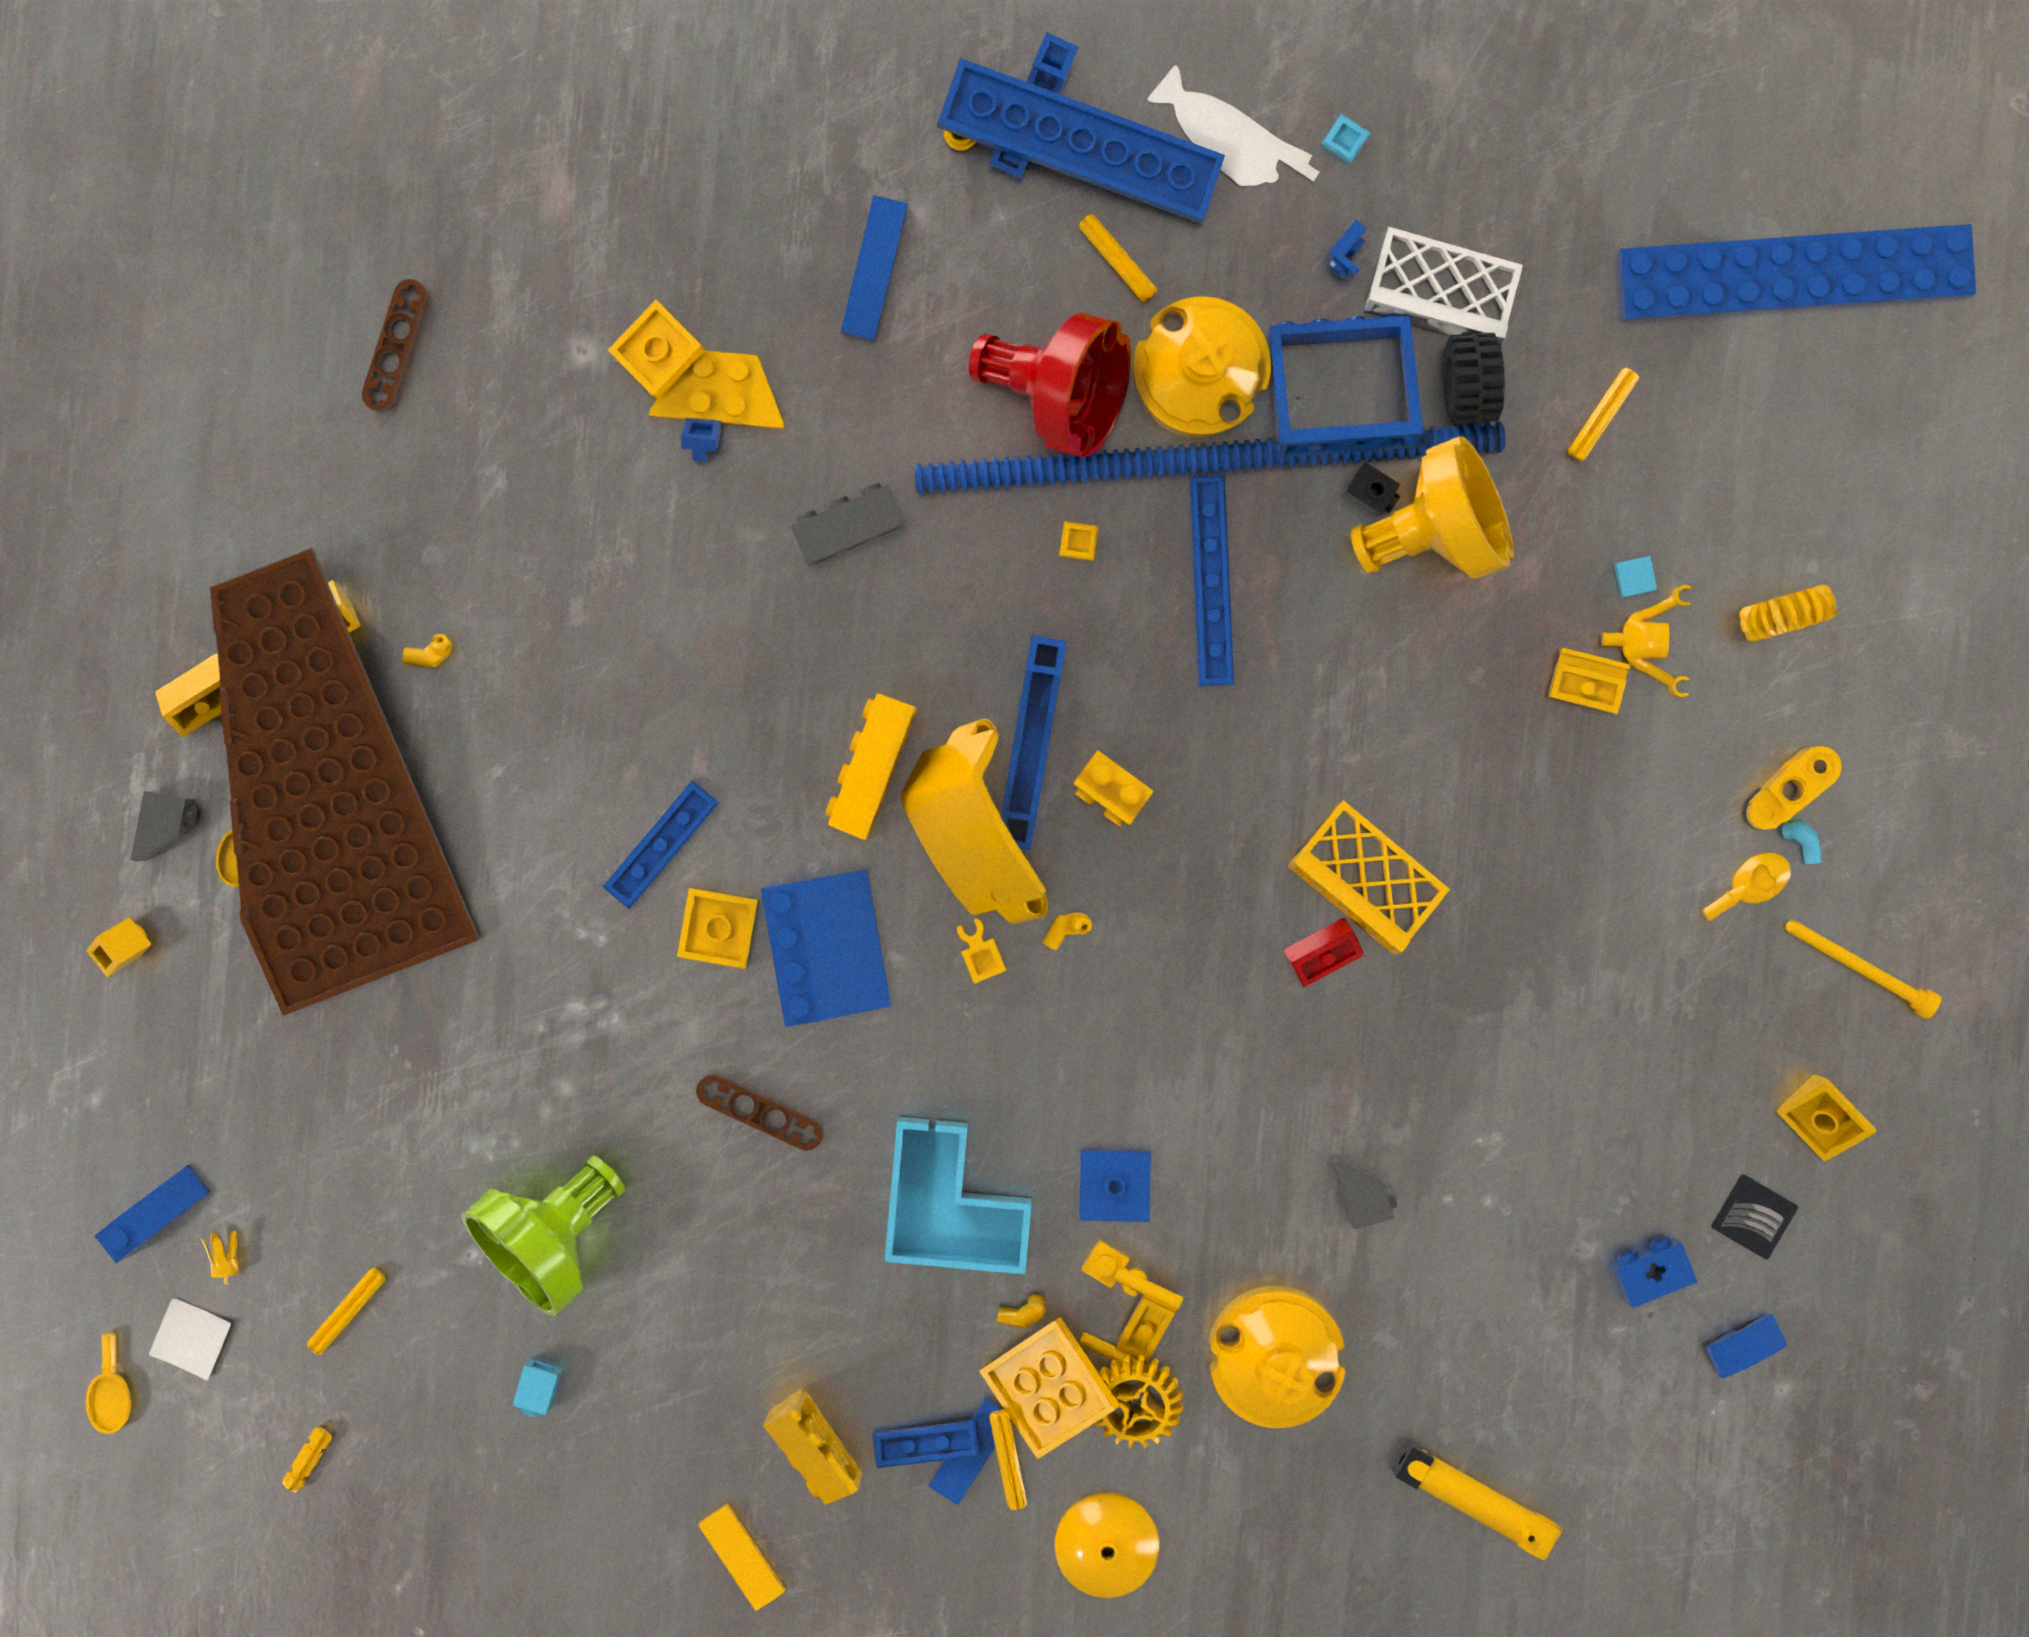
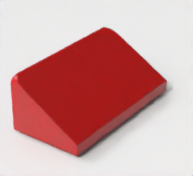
[1284,918,1365,988]

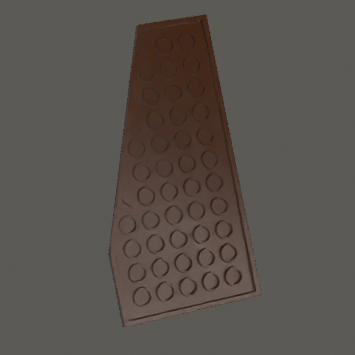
[210,547,480,1016]

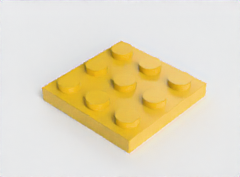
[979,1317,1120,1459]

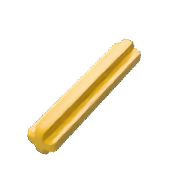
[1079,214,1157,302]
[1567,368,1639,462]
[307,1267,386,1355]
[989,1409,1027,1510]

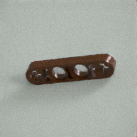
[362,279,429,413]
[696,1074,824,1151]

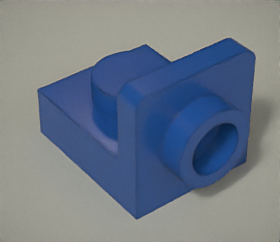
[1325,220,1367,280]

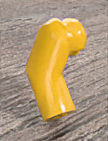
[402,634,452,668]

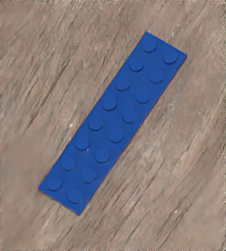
[937,58,1225,223]

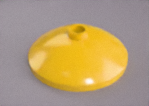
[1055,1492,1159,1598]

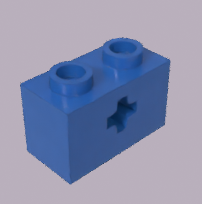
[1610,1236,1698,1308]

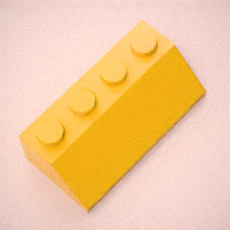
[825,693,918,840]

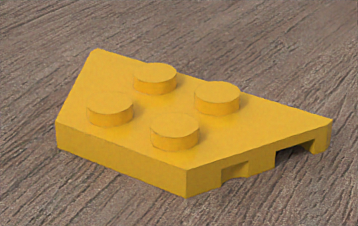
[649,350,785,430]

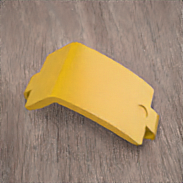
[901,719,1048,924]

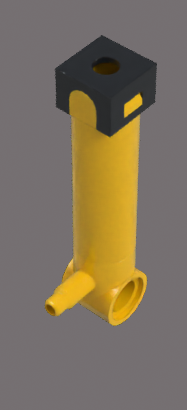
[1391,1439,1563,1561]

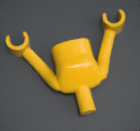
[1601,585,1693,698]

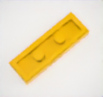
[698,1503,786,1611]

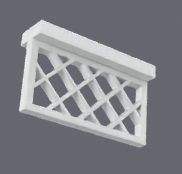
[1364,226,1523,344]

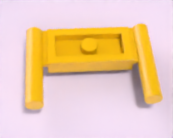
[1078,1267,1183,1365]

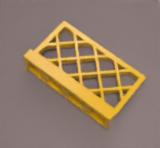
[1287,800,1450,955]

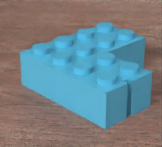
[885,1117,1031,1274]

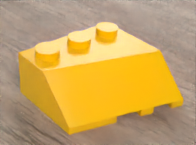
[763,1387,862,1505]

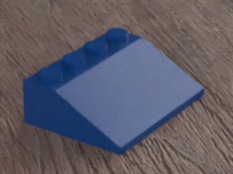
[760,869,891,1027]

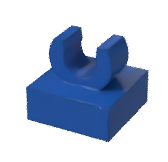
[681,418,721,462]

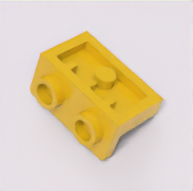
[1073,750,1154,827]

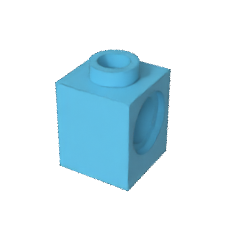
[512,1358,563,1417]

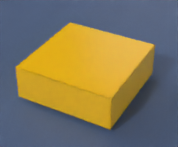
[1059,521,1099,562]

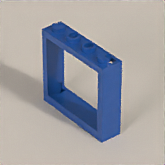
[1267,313,1423,457]

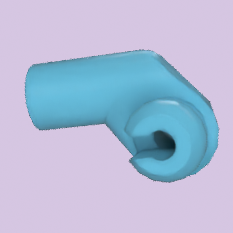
[1782,819,1822,864]

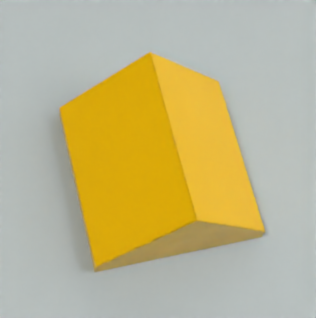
[1776,1074,1876,1162]

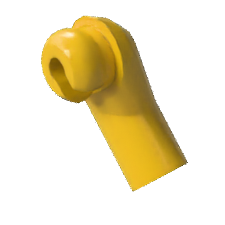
[1042,912,1092,951]
[996,1294,1046,1328]

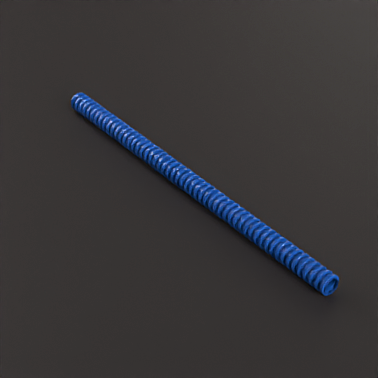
[915,421,1506,495]

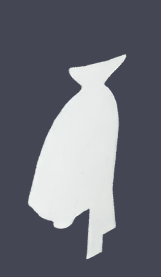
[1147,65,1320,186]

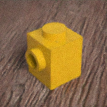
[86,917,151,978]

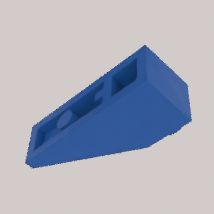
[95,1165,210,1263]

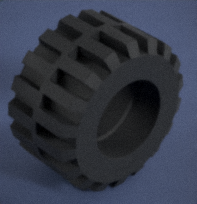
[1443,332,1505,424]

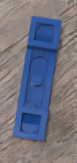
[989,32,1079,179]

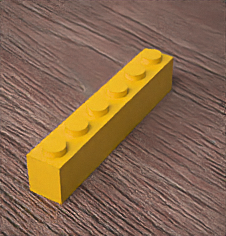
[155,580,360,738]

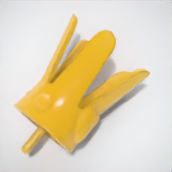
[201,1230,239,1285]

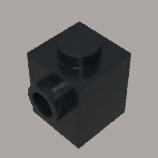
[1343,462,1401,517]

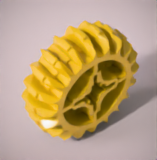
[1739,584,1837,642]
[1095,1354,1184,1450]

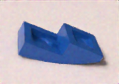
[1705,1314,1788,1378]

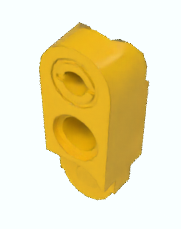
[1746,746,1842,830]

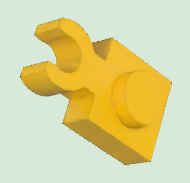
[957,918,1007,984]
[1081,1239,1147,1296]

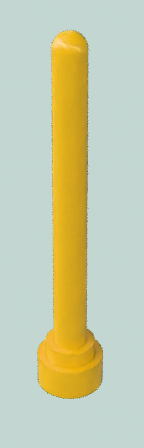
[1786,920,1942,1020]

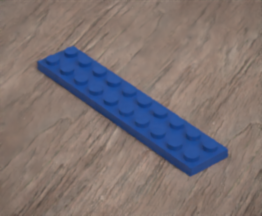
[1618,224,1976,321]

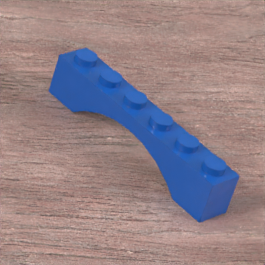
[1001,635,1067,851]

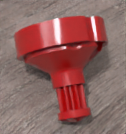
[968,312,1131,457]

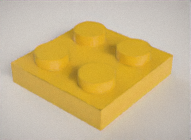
[608,300,706,400]
[677,888,759,969]

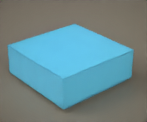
[1321,114,1370,164]
[1614,556,1658,598]

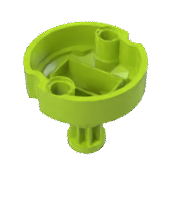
[461,1156,625,1316]

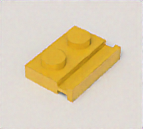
[1548,647,1630,714]

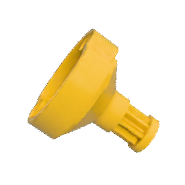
[1132,297,1271,438]
[1351,436,1514,579]
[1208,1286,1345,1428]

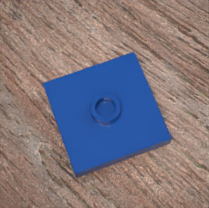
[1079,1149,1151,1222]

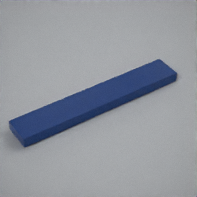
[1189,475,1234,686]

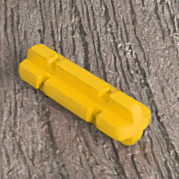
[282,1427,332,1493]

